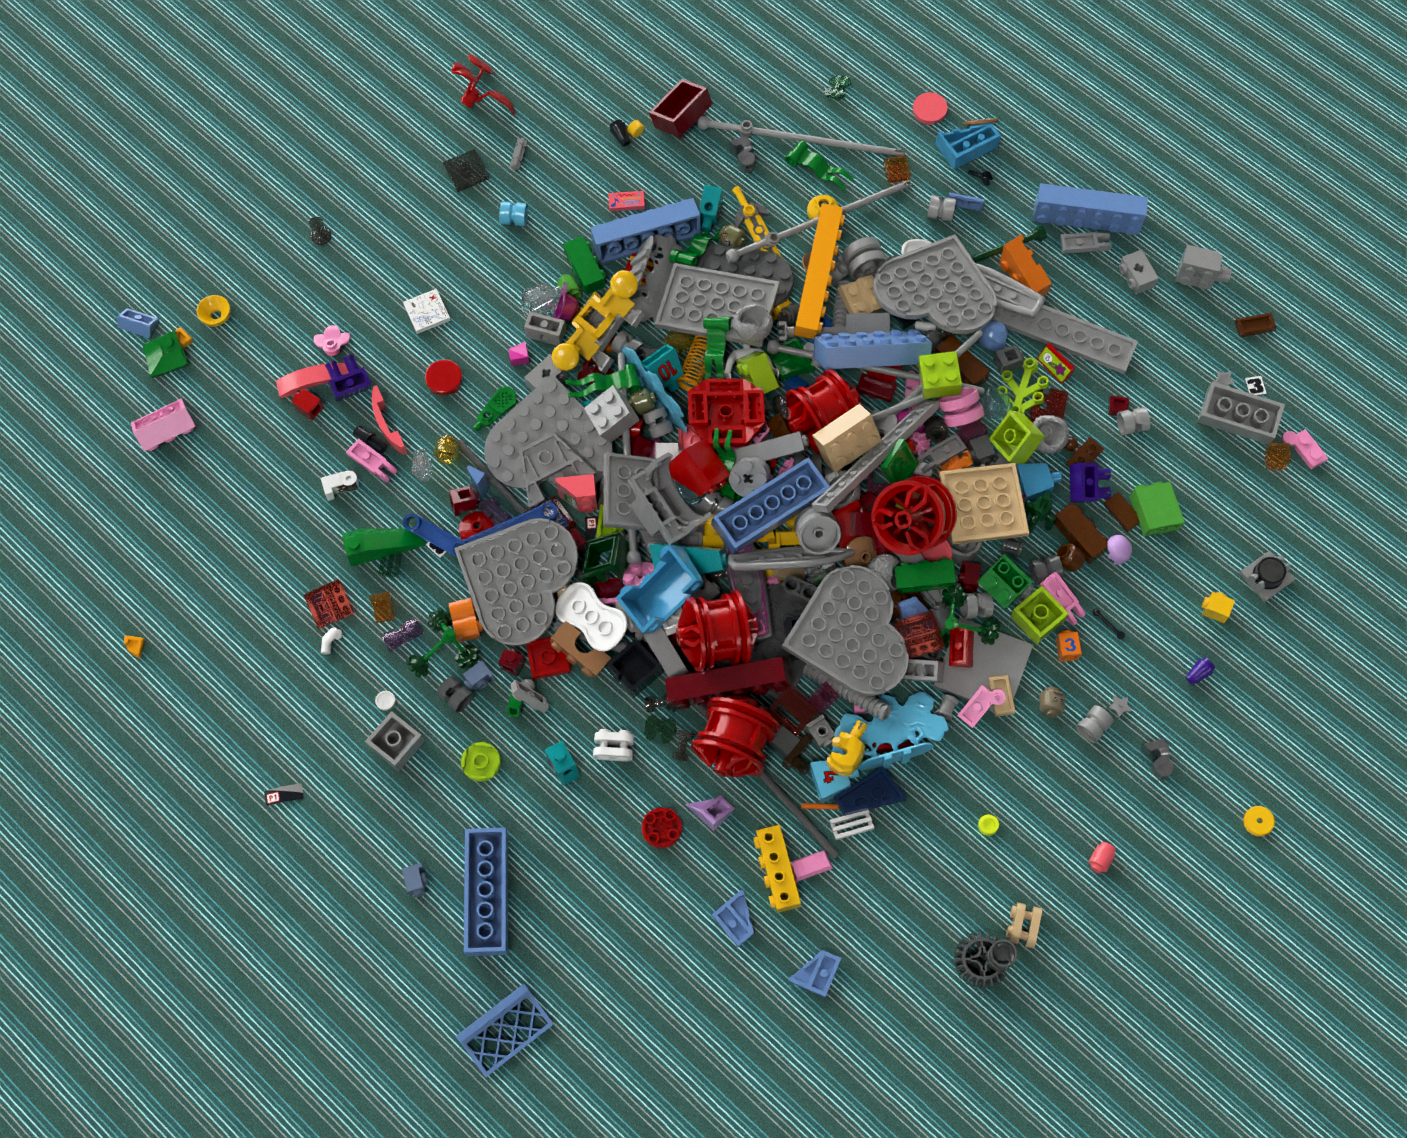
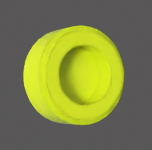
[978,814,999,836]

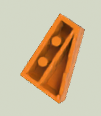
[999,234,1052,296]

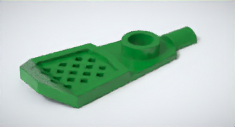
[472,386,516,432]

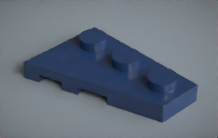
[833,767,906,816]

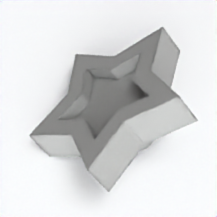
[1214,371,1235,386]
[1108,696,1131,718]

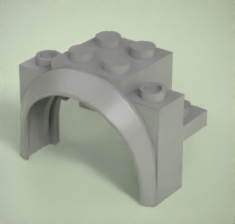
[627,452,712,545]

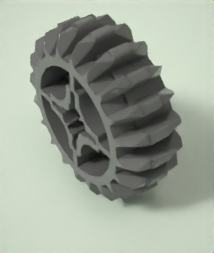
[953,932,1009,989]

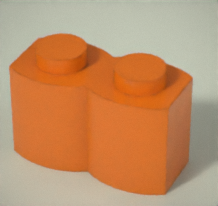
[448,598,483,643]

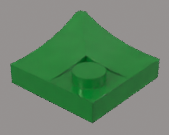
[142,331,189,378]
[764,337,815,380]

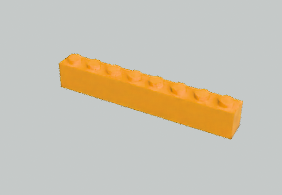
[794,203,845,339]

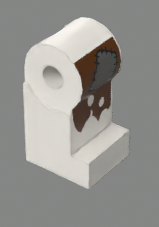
[321,471,359,501]

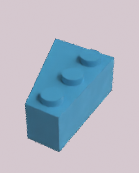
[935,123,1001,170]

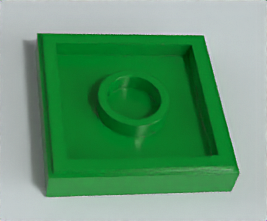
[880,438,919,484]

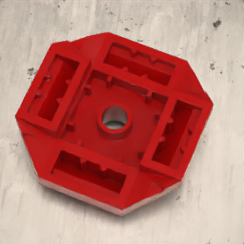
[688,379,765,447]

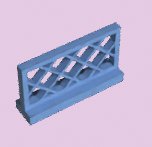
[455,984,554,1078]

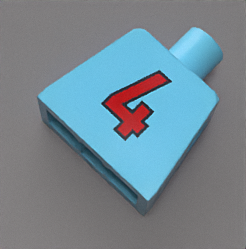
[809,760,859,803]

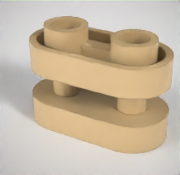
[1006,902,1042,949]

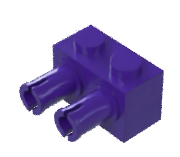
[325,354,371,402]
[1070,463,1111,503]

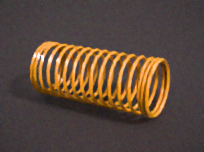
[677,335,707,391]

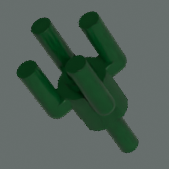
[1024,492,1056,534]

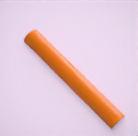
[801,803,840,810]

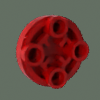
[425,360,462,395]
[642,808,682,849]

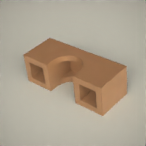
[549,621,611,679]

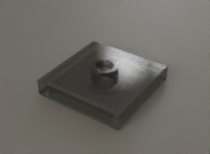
[443,149,490,192]

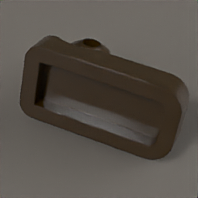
[782,734,813,775]

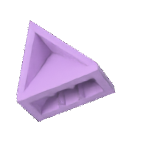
[685,795,735,831]

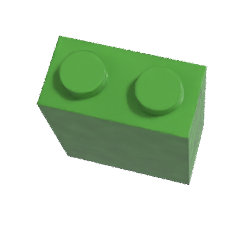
[1129,481,1185,537]

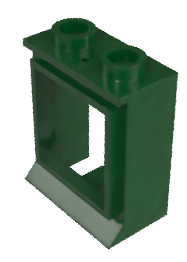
[579,531,629,588]

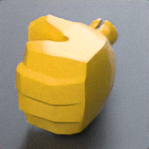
[826,720,868,776]

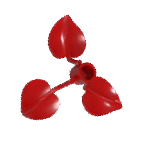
[451,54,515,115]

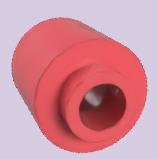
[1088,842,1116,874]

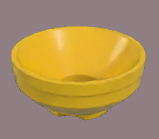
[807,195,839,220]
[197,295,231,327]

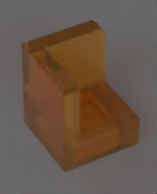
[1265,443,1291,470]
[370,592,395,623]

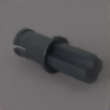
[353,425,387,453]

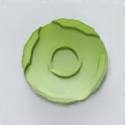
[461,742,501,782]

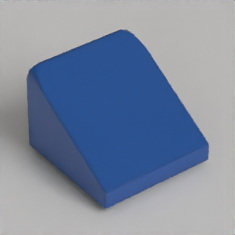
[784,375,809,391]

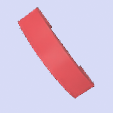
[276,363,349,398]
[372,385,407,455]

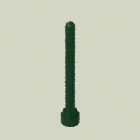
[971,225,1047,263]

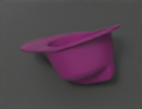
[553,282,579,321]

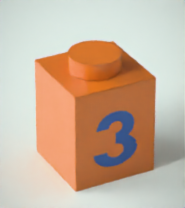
[1055,630,1082,662]

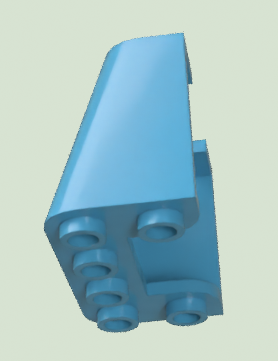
[616,544,704,634]

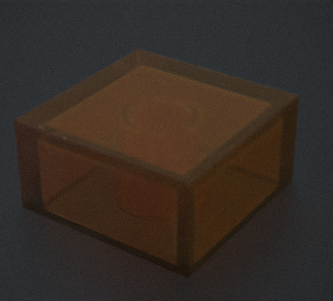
[883,155,911,183]

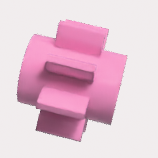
[908,432,931,455]

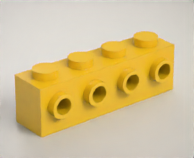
[753,825,801,913]

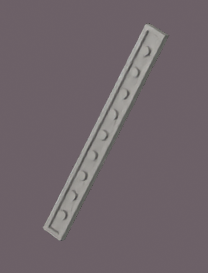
[811,400,940,513]

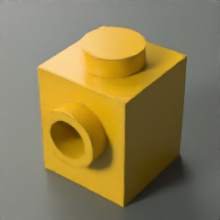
[1201,592,1235,623]

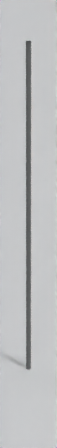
[456,439,840,859]

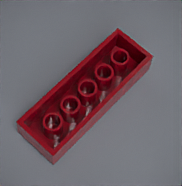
[665,657,791,710]

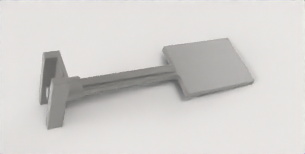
[775,313,890,343]

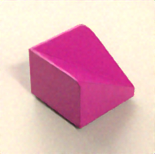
[509,342,530,366]

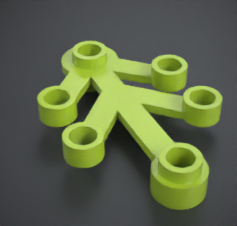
[996,357,1049,415]

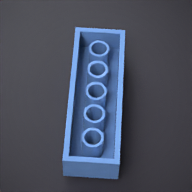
[1032,183,1148,235]
[590,198,701,265]
[813,329,932,369]
[711,457,830,554]
[464,827,508,957]

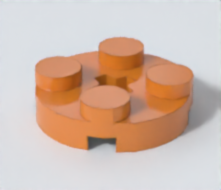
[937,450,973,475]

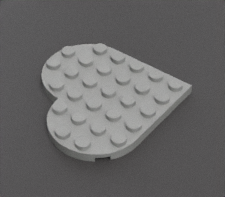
[873,234,997,334]
[484,373,613,488]
[454,518,578,646]
[781,565,909,696]

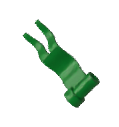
[785,140,854,191]
[669,226,722,266]
[703,316,731,379]
[565,363,642,398]
[713,428,741,503]

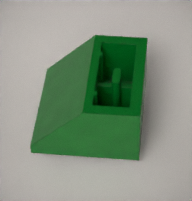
[977,554,1033,609]

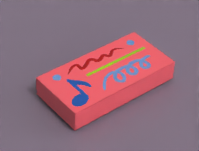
[608,191,645,212]

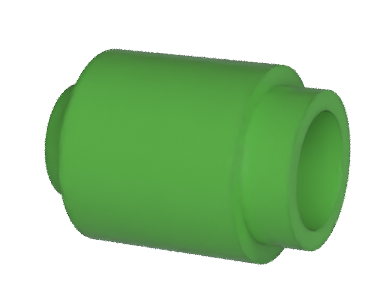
[557,274,581,300]

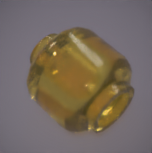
[664,330,693,353]
[433,435,460,464]

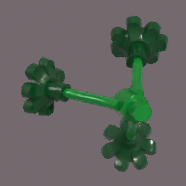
[925,586,1000,649]
[406,608,479,678]

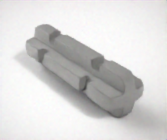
[510,138,527,170]

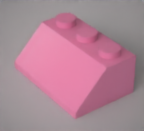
[131,398,196,451]

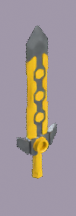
[732,186,783,258]

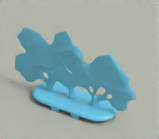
[622,346,687,434]
[832,691,949,770]

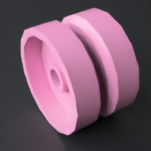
[938,387,985,427]

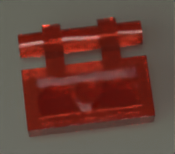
[1029,388,1068,423]

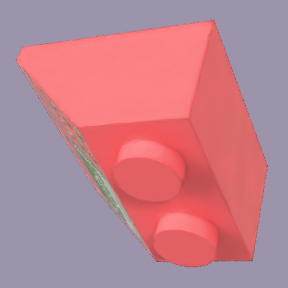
[556,474,598,513]

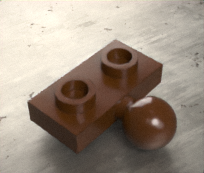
[1064,437,1104,468]

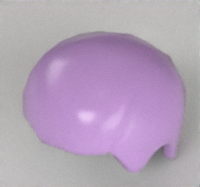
[1108,535,1132,565]

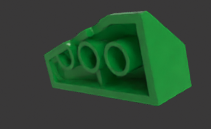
[342,528,425,567]

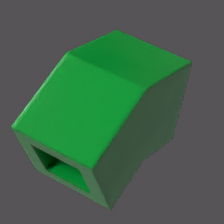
[507,693,524,717]

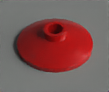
[459,511,496,540]

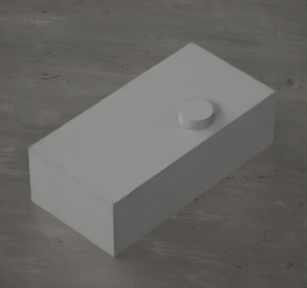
[1197,382,1285,445]

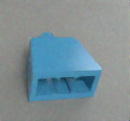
[1016,463,1062,504]

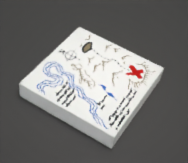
[403,289,451,334]

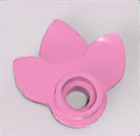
[314,325,350,356]

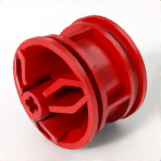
[786,369,862,454]
[871,476,957,555]
[676,590,758,672]
[691,696,780,777]

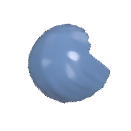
[978,321,1008,352]

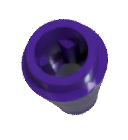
[1185,657,1215,685]

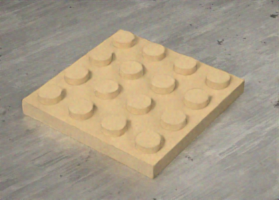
[939,463,1029,545]

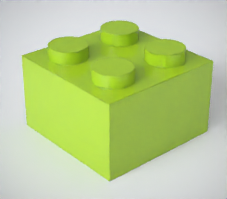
[736,351,779,394]
[918,351,962,399]
[989,410,1045,464]
[1010,586,1069,645]

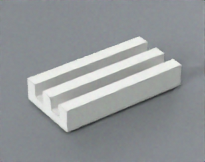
[829,810,874,840]

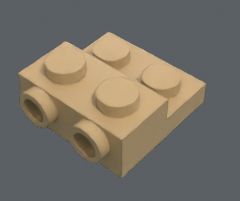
[837,275,884,314]

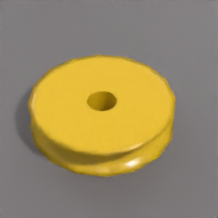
[1243,806,1275,837]

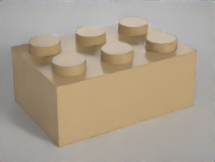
[812,404,882,472]

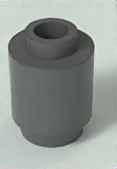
[778,303,800,325]
[930,602,951,632]

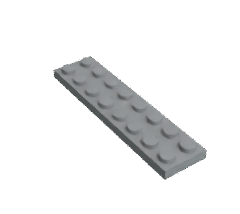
[993,305,1138,374]

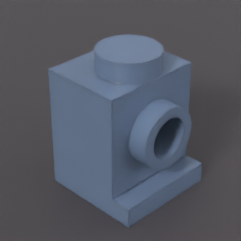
[463,660,496,692]
[402,863,428,897]

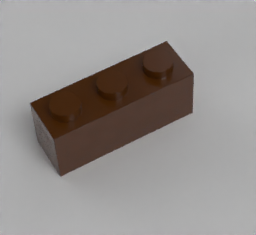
[934,335,990,387]
[1054,502,1108,564]

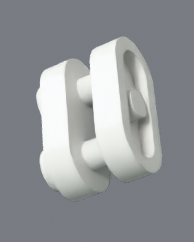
[593,729,634,761]

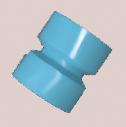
[499,201,528,227]

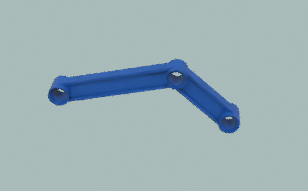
[403,502,559,557]

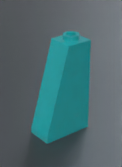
[649,542,728,574]

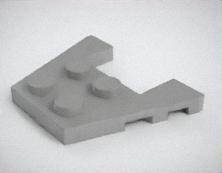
[586,309,645,374]
[520,432,595,508]

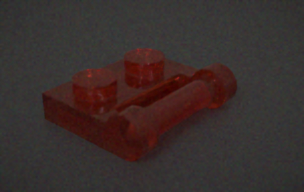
[766,687,818,737]

